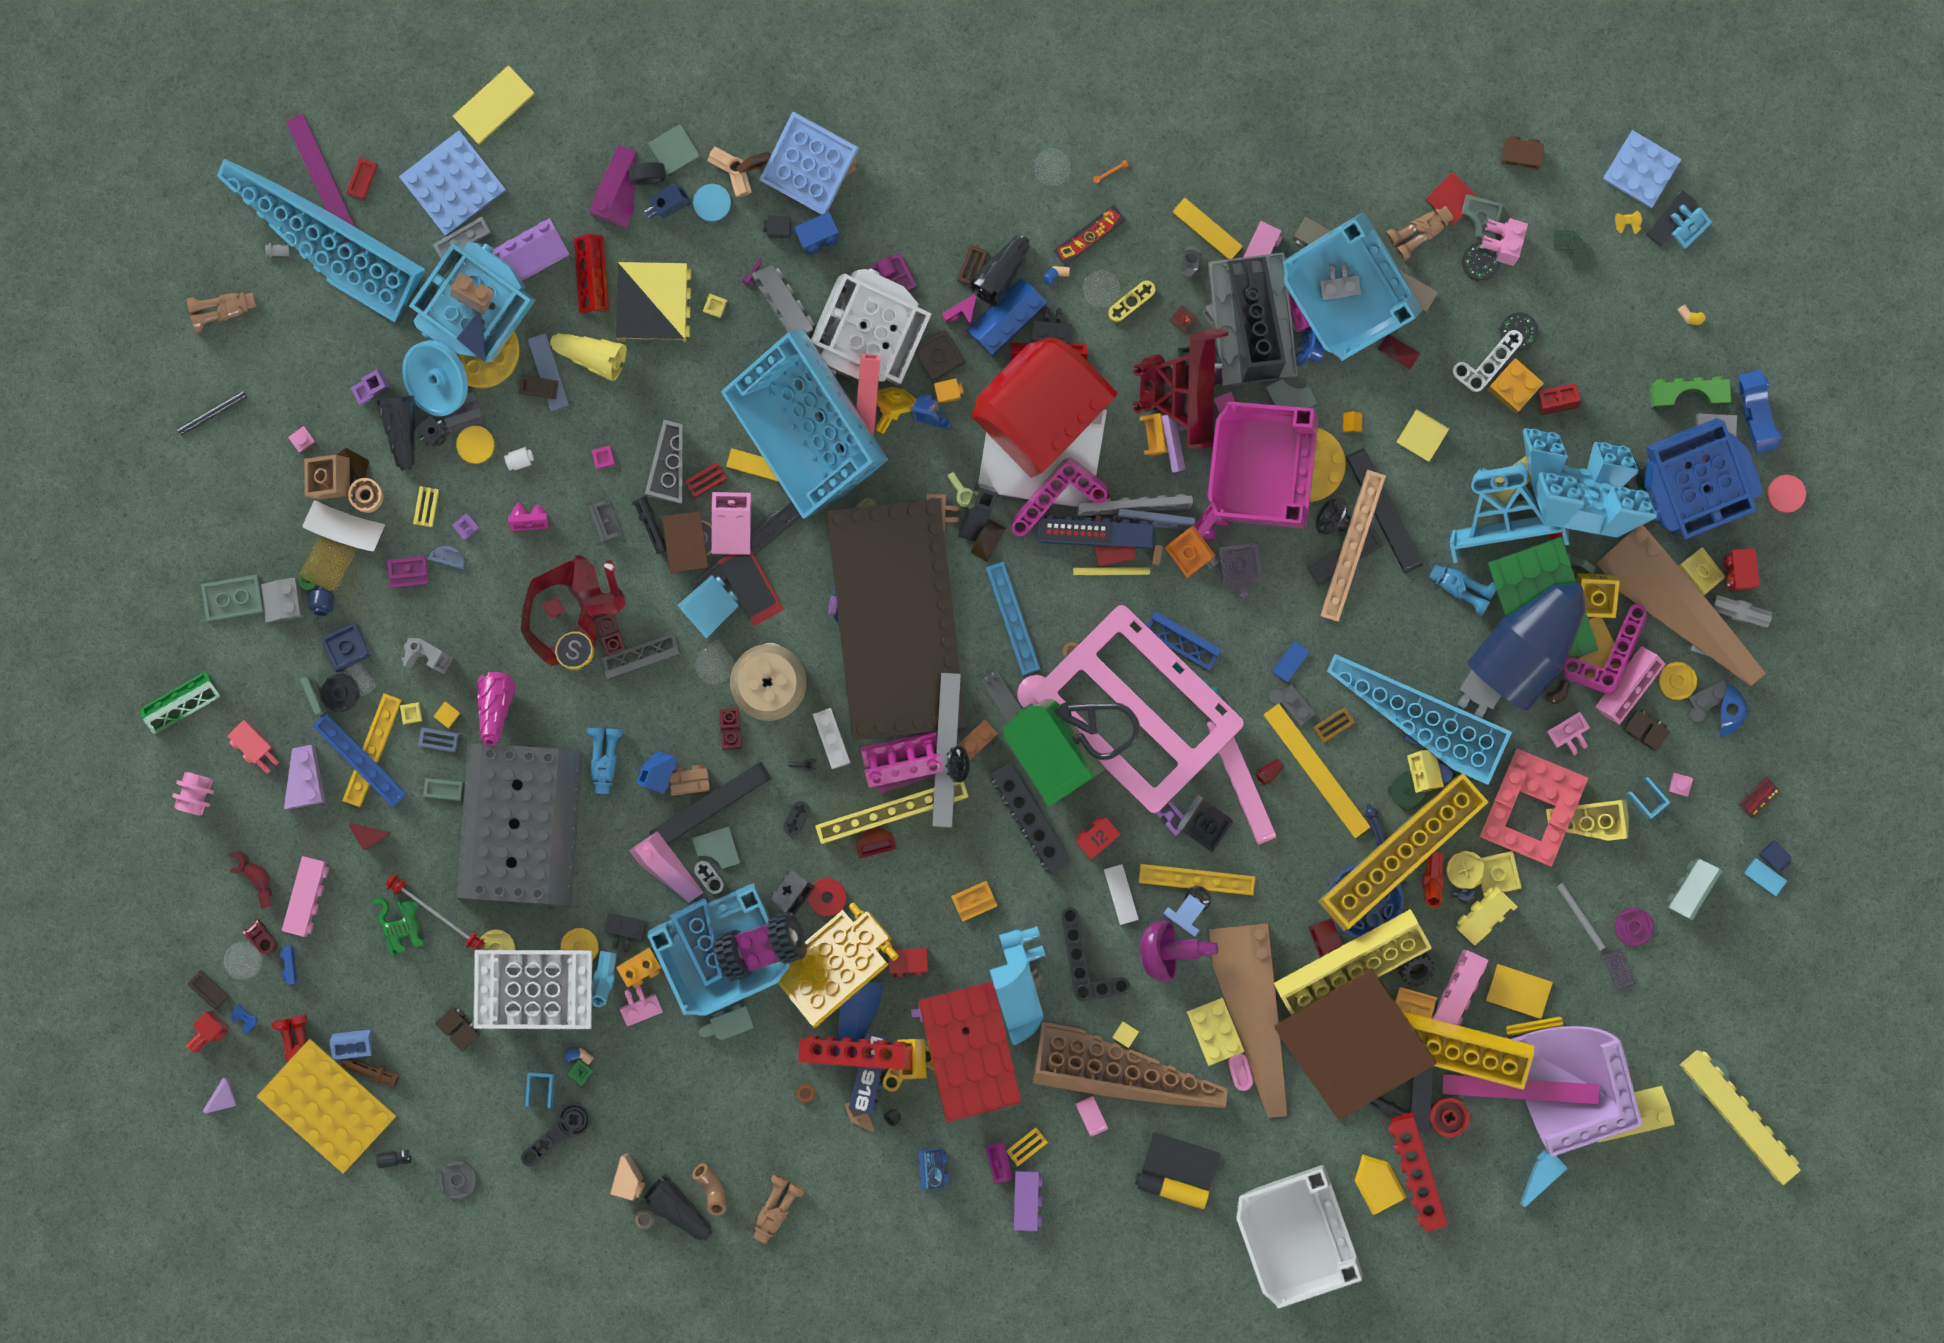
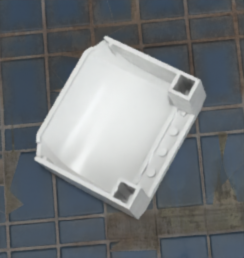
[1236,1165,1363,1308]

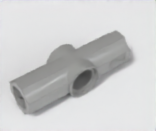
[1712,595,1772,628]

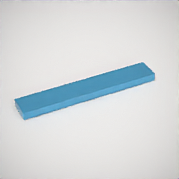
[986,561,1041,676]

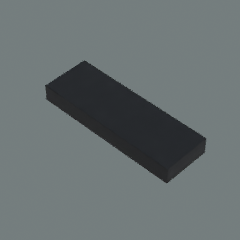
[1646,190,1697,246]

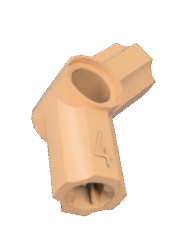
[707,147,752,197]

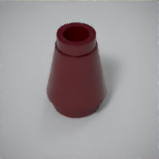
[1255,759,1284,786]

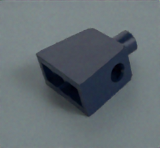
[644,183,691,219]

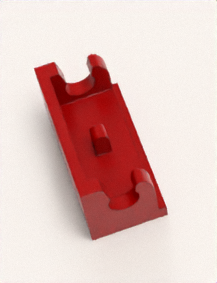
[1538,383,1581,416]

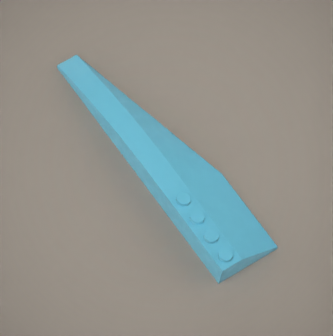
[217,159,425,322]

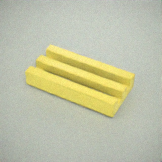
[413,486,439,527]

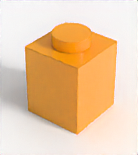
[934,378,964,404]

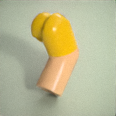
[1677,304,1706,325]

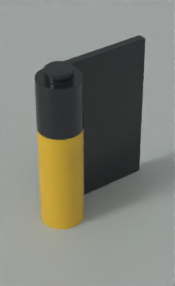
[1134,1132,1221,1210]

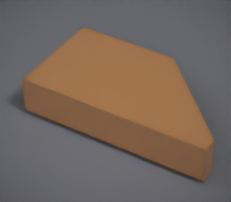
[844,1102,875,1132]

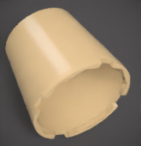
[730,644,807,721]

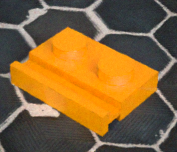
[951,881,997,922]
[1395,987,1437,1018]

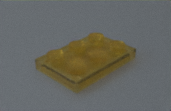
[299,535,358,592]

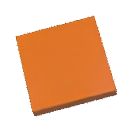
[1164,525,1216,578]

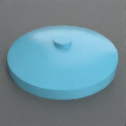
[402,340,468,416]

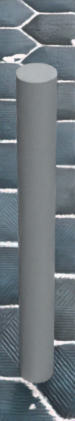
[1556,883,1606,951]

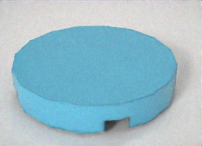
[693,184,731,222]

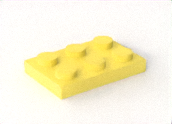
[1187,998,1244,1066]

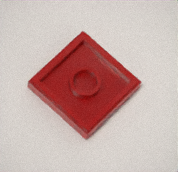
[1425,172,1478,226]

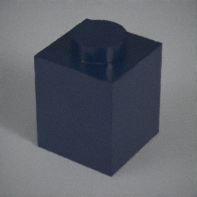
[1758,841,1792,871]

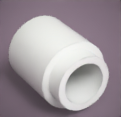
[504,447,534,471]

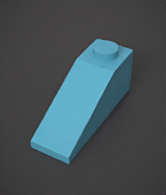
[1520,1150,1568,1207]

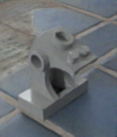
[401,638,454,674]

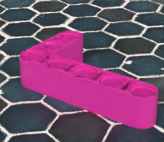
[1012,458,1108,536]
[1563,604,1647,694]

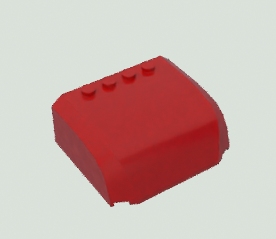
[971,338,1118,478]

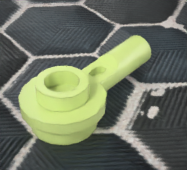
[948,472,973,507]

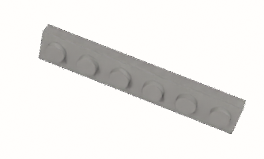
[1076,494,1193,517]

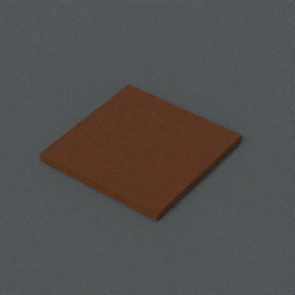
[1274,968,1437,1120]

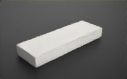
[1104,864,1139,925]

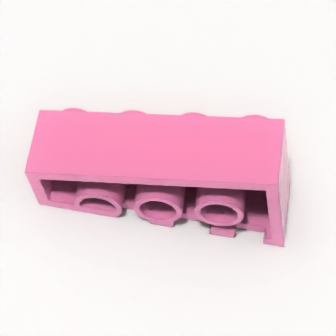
[1432,950,1488,1026]

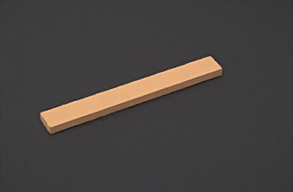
[1320,470,1386,622]

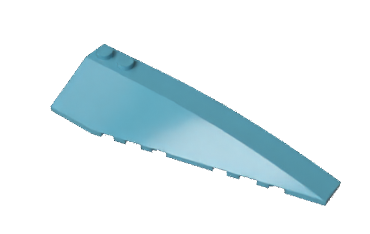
[1327,654,1512,785]

